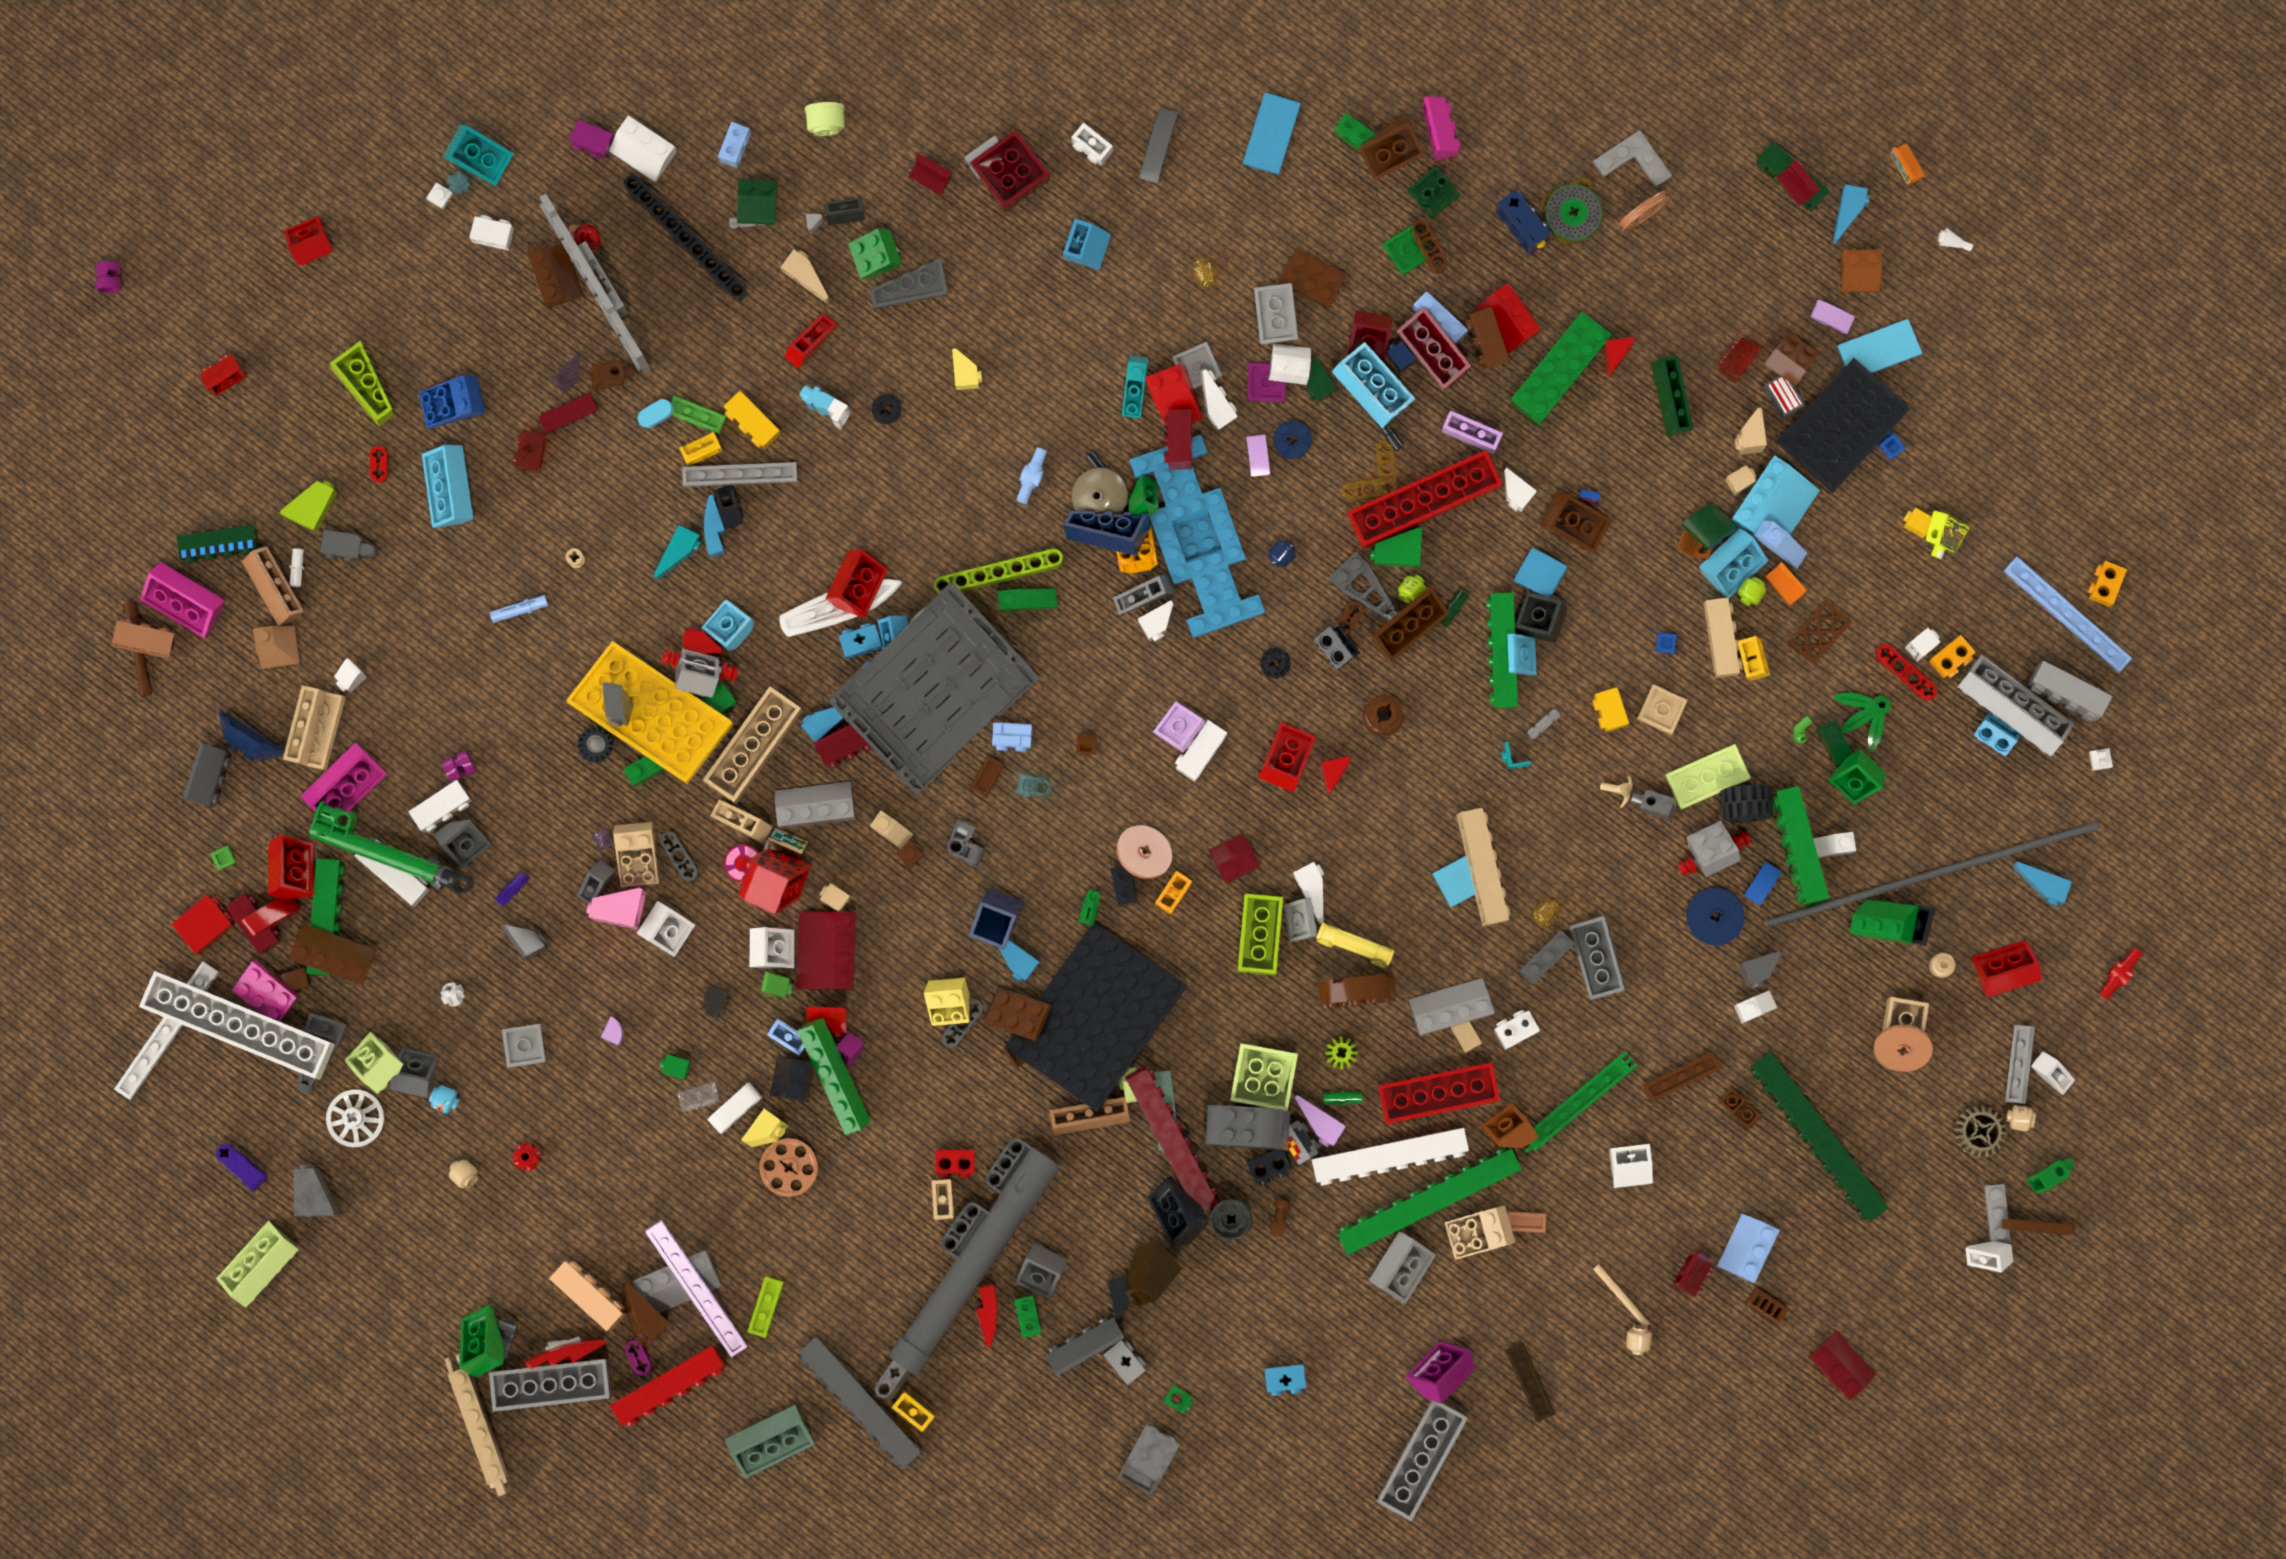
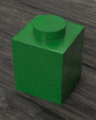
[660,1054,691,1080]

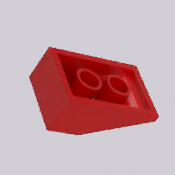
[1145,364,1204,430]
[1258,722,1316,792]

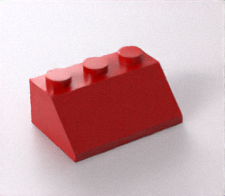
[1476,283,1541,354]
[825,549,888,618]
[268,835,314,899]
[1971,940,2042,998]

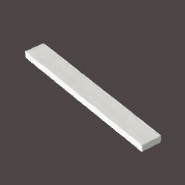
[114,961,220,1100]

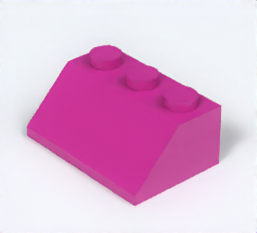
[1422,96,1460,161]

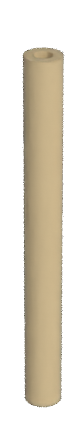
[1593,1264,1650,1327]

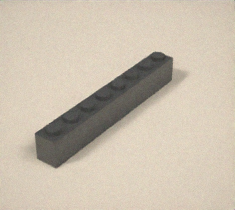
[799,1337,922,1468]

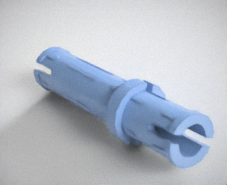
[490,595,548,623]

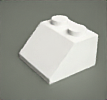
[1269,343,1311,385]
[637,901,695,957]
[749,927,794,968]

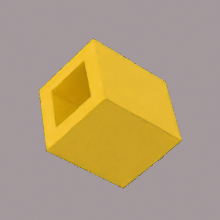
[1903,507,1932,538]

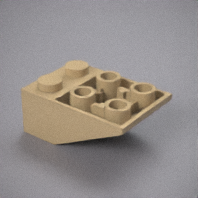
[613,822,659,887]
[1445,1205,1516,1260]

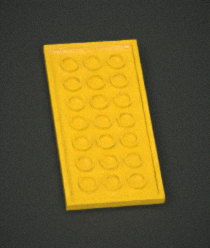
[566,641,733,784]

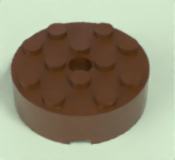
[1317,973,1397,1009]

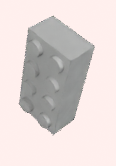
[2026,661,2112,722]

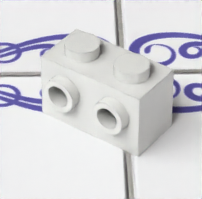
[1072,123,1113,166]
[1494,1010,1540,1050]

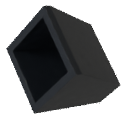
[770,1058,814,1103]

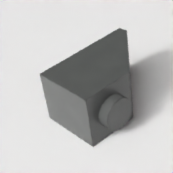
[576,860,615,904]

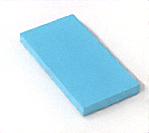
[1837,319,1922,373]

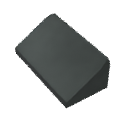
[824,197,865,226]

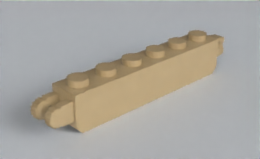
[445,1353,508,1496]

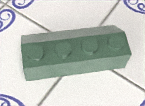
[725,1405,815,1479]

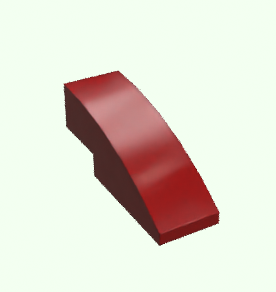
[242,898,301,936]
[976,1284,998,1347]

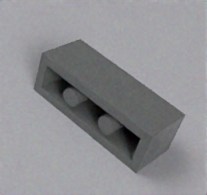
[1519,930,1574,986]

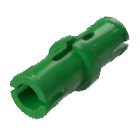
[1323,1091,1362,1106]

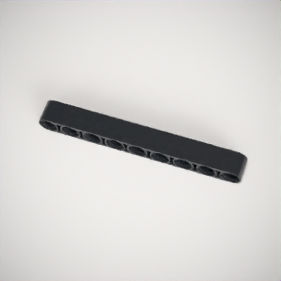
[624,175,747,302]

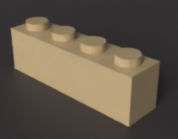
[1703,597,1742,678]

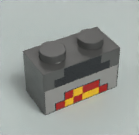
[1288,1120,1319,1166]

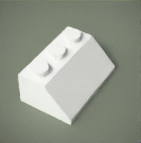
[609,116,677,182]

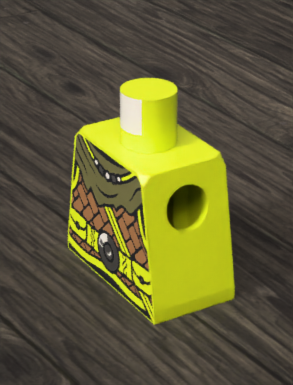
[1926,511,1970,559]

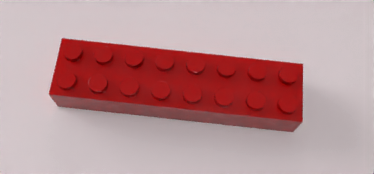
[1347,450,1502,550]

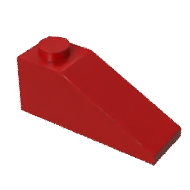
[784,313,838,369]

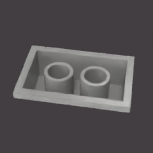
[1369,1231,1436,1304]

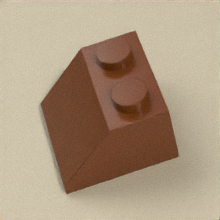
[1840,250,1882,293]
[1481,1103,1538,1148]

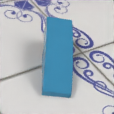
[704,494,726,558]

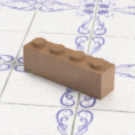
[241,546,304,626]
[1049,1097,1131,1135]

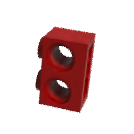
[935,1150,975,1178]

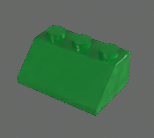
[1850,900,1919,944]

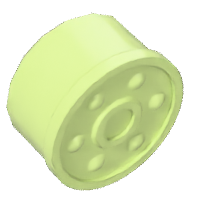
[805,102,845,136]

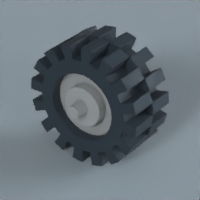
[577,727,613,763]

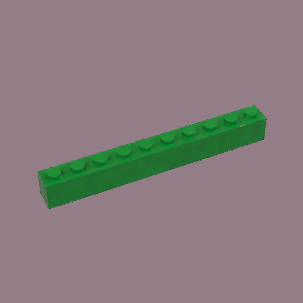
[1337,1147,1522,1255]

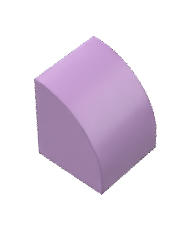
[601,1017,624,1047]

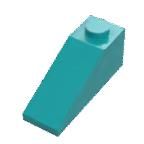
[653,525,702,581]

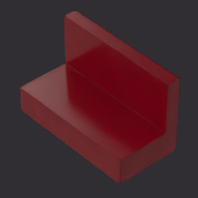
[908,154,952,196]
[1776,160,1820,207]

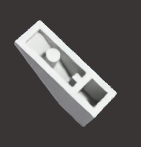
[1293,862,1324,925]

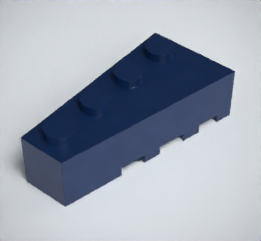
[1063,511,1151,556]

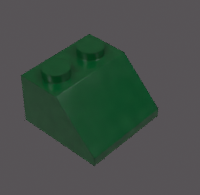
[737,179,778,225]

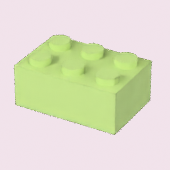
[344,1032,404,1094]

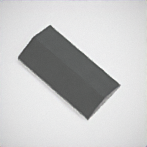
[1570,916,1626,1000]

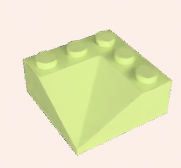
[1230,1044,1298,1111]

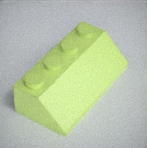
[216,1221,299,1308]

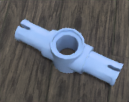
[1016,447,1047,505]

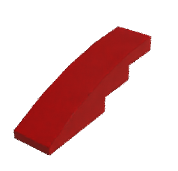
[524,1339,606,1369]

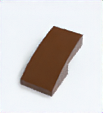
[276,968,310,991]

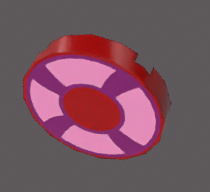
[724,844,759,883]

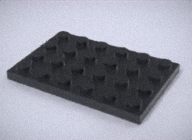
[1776,358,1911,493]

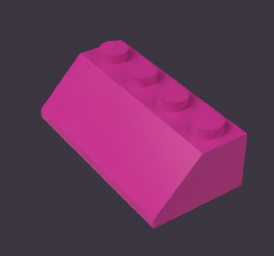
[140,562,225,638]
[301,742,387,817]

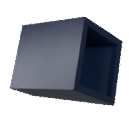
[968,888,1025,950]

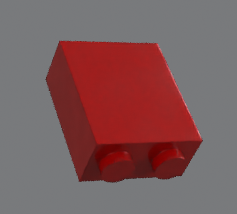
[171,895,235,955]

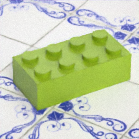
[1237,894,1283,976]

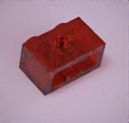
[513,429,547,474]

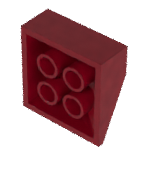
[970,130,1050,212]

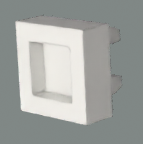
[2089,748,2113,771]

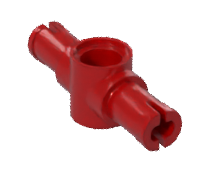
[2098,948,2143,1000]

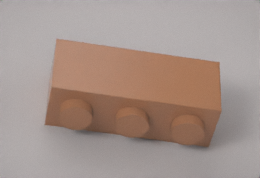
[111,619,174,659]

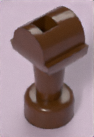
[1270,1200,1291,1236]

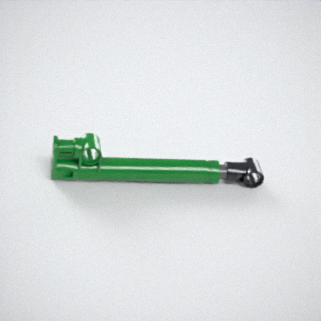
[309,801,474,894]

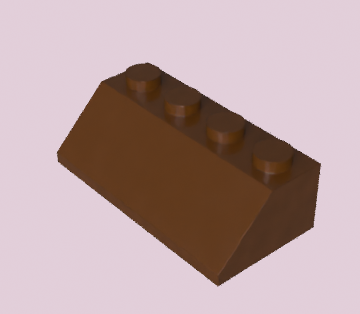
[1372,586,1450,662]
[289,924,377,986]

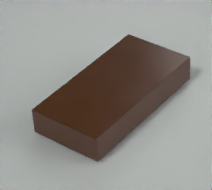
[970,755,1005,798]

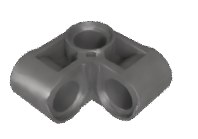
[947,819,985,868]

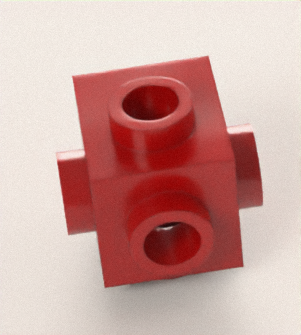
[512,1142,542,1172]

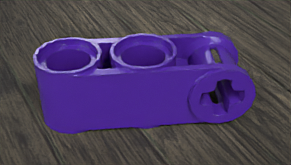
[216,1144,268,1192]

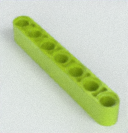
[934,549,1063,594]

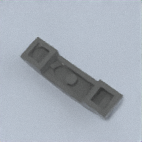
[1139,107,1179,184]

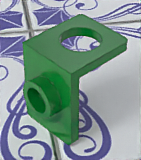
[1164,1386,1193,1414]

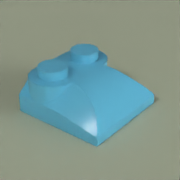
[701,599,754,651]

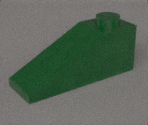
[1815,719,1852,769]

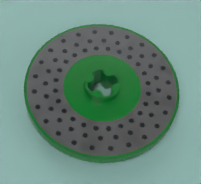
[1545,184,1602,241]

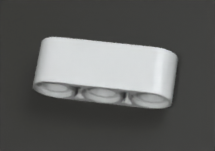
[708,1082,762,1134]

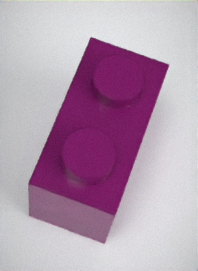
[569,120,614,159]

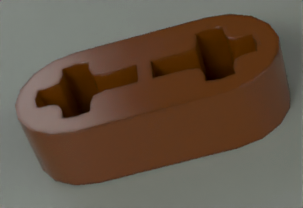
[1337,601,1363,635]

